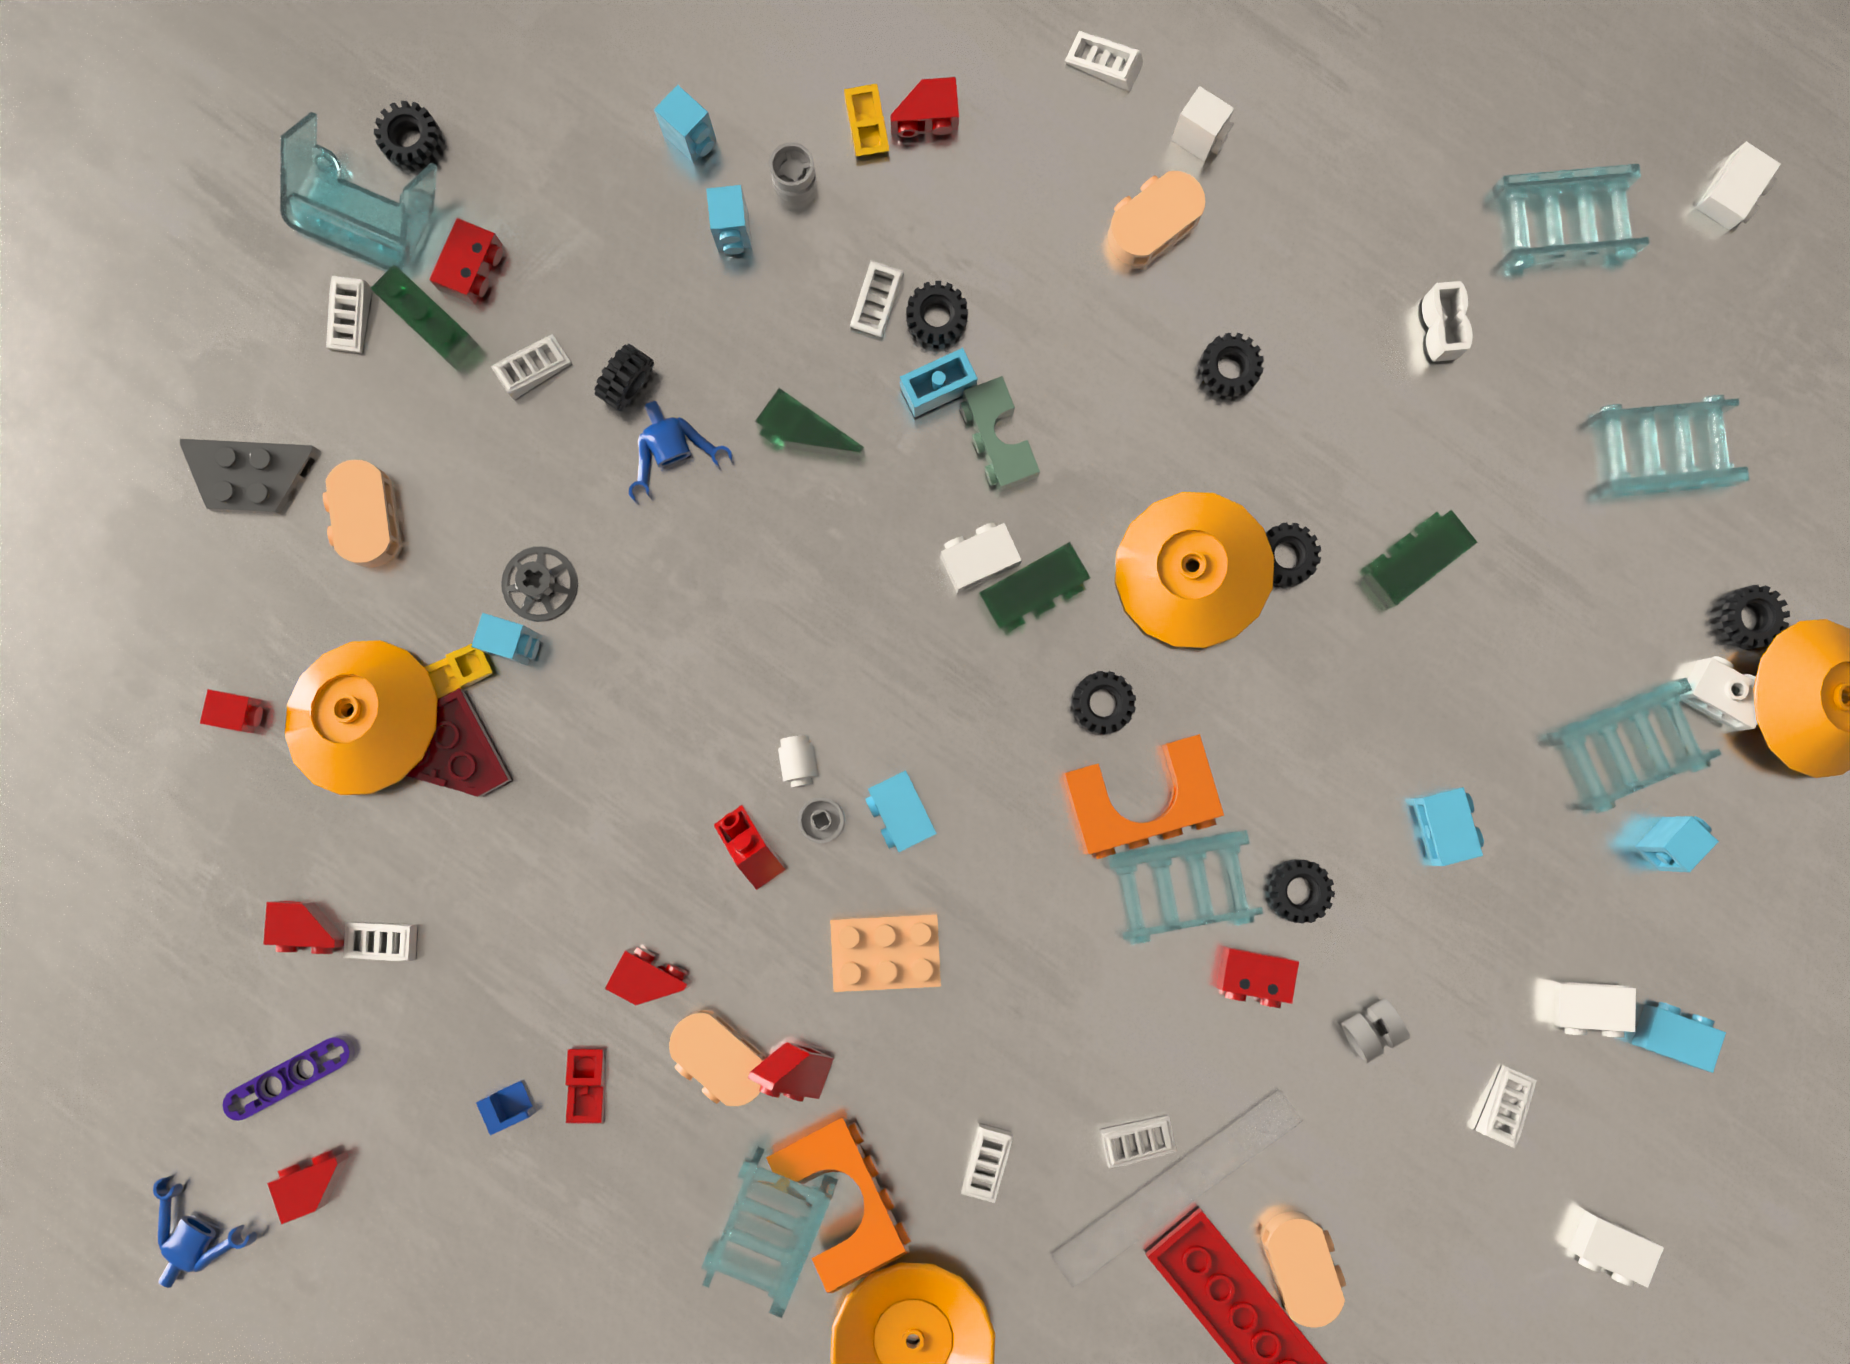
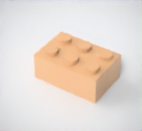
[830,913,941,992]

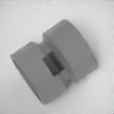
[769,142,817,203]
[798,797,846,844]
[1341,998,1410,1063]

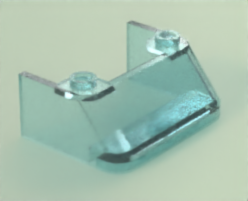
[280,112,437,272]

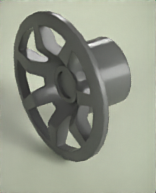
[501,546,577,621]

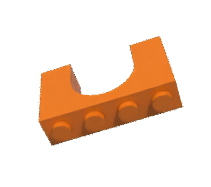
[1062,734,1224,859]
[766,1117,911,1293]

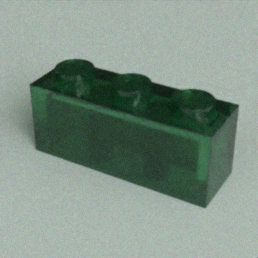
[370,264,478,369]
[1362,509,1478,610]
[978,542,1091,634]

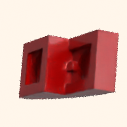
[565,1049,605,1124]

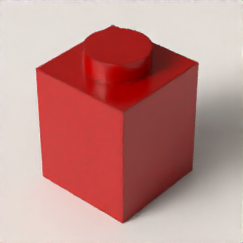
[200,689,263,733]

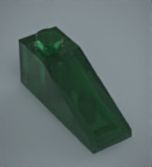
[755,388,865,460]

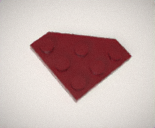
[406,688,511,797]

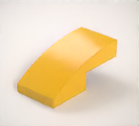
[844,84,890,157]
[424,644,493,699]

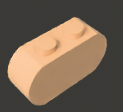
[1108,171,1205,266]
[323,460,400,568]
[669,1010,767,1106]
[1261,1211,1346,1328]

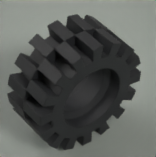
[374,101,442,170]
[906,281,968,348]
[1198,333,1264,400]
[594,344,654,411]
[1266,522,1321,588]
[1715,585,1790,649]
[1071,671,1136,735]
[1266,859,1335,924]

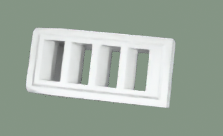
[1065,31,1143,91]
[850,260,904,337]
[326,276,372,354]
[491,334,572,400]
[343,922,417,961]
[1476,1065,1537,1148]
[1100,1115,1177,1169]
[960,1123,1014,1203]

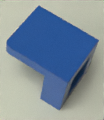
[476,1081,537,1136]

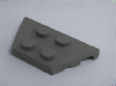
[179,439,317,514]

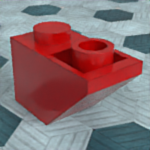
[890,77,959,138]
[714,805,786,890]
[263,900,344,954]
[604,946,692,1005]
[748,1042,834,1102]
[267,1150,349,1225]

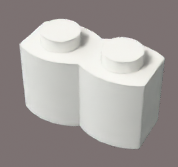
[1422,281,1473,362]

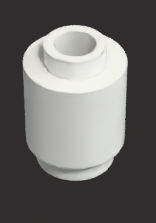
[778,735,818,788]

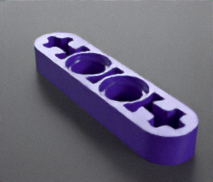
[222,1035,355,1121]

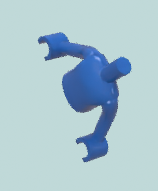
[629,401,734,503]
[153,1176,257,1288]

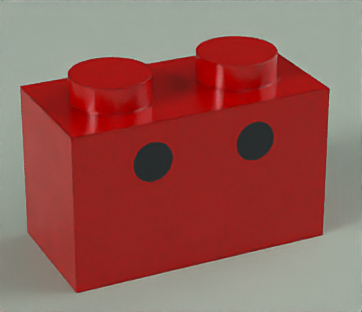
[429,218,503,305]
[1216,946,1299,1008]

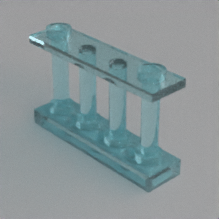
[1492,164,1650,270]
[1589,395,1749,499]
[1546,677,1722,814]
[1105,830,1263,945]
[701,1147,838,1318]

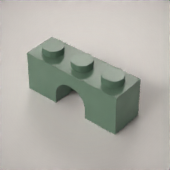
[959,376,1040,493]

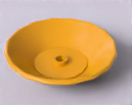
[1115,492,1274,648]
[1753,619,1850,778]
[285,640,438,795]
[830,1262,995,1364]

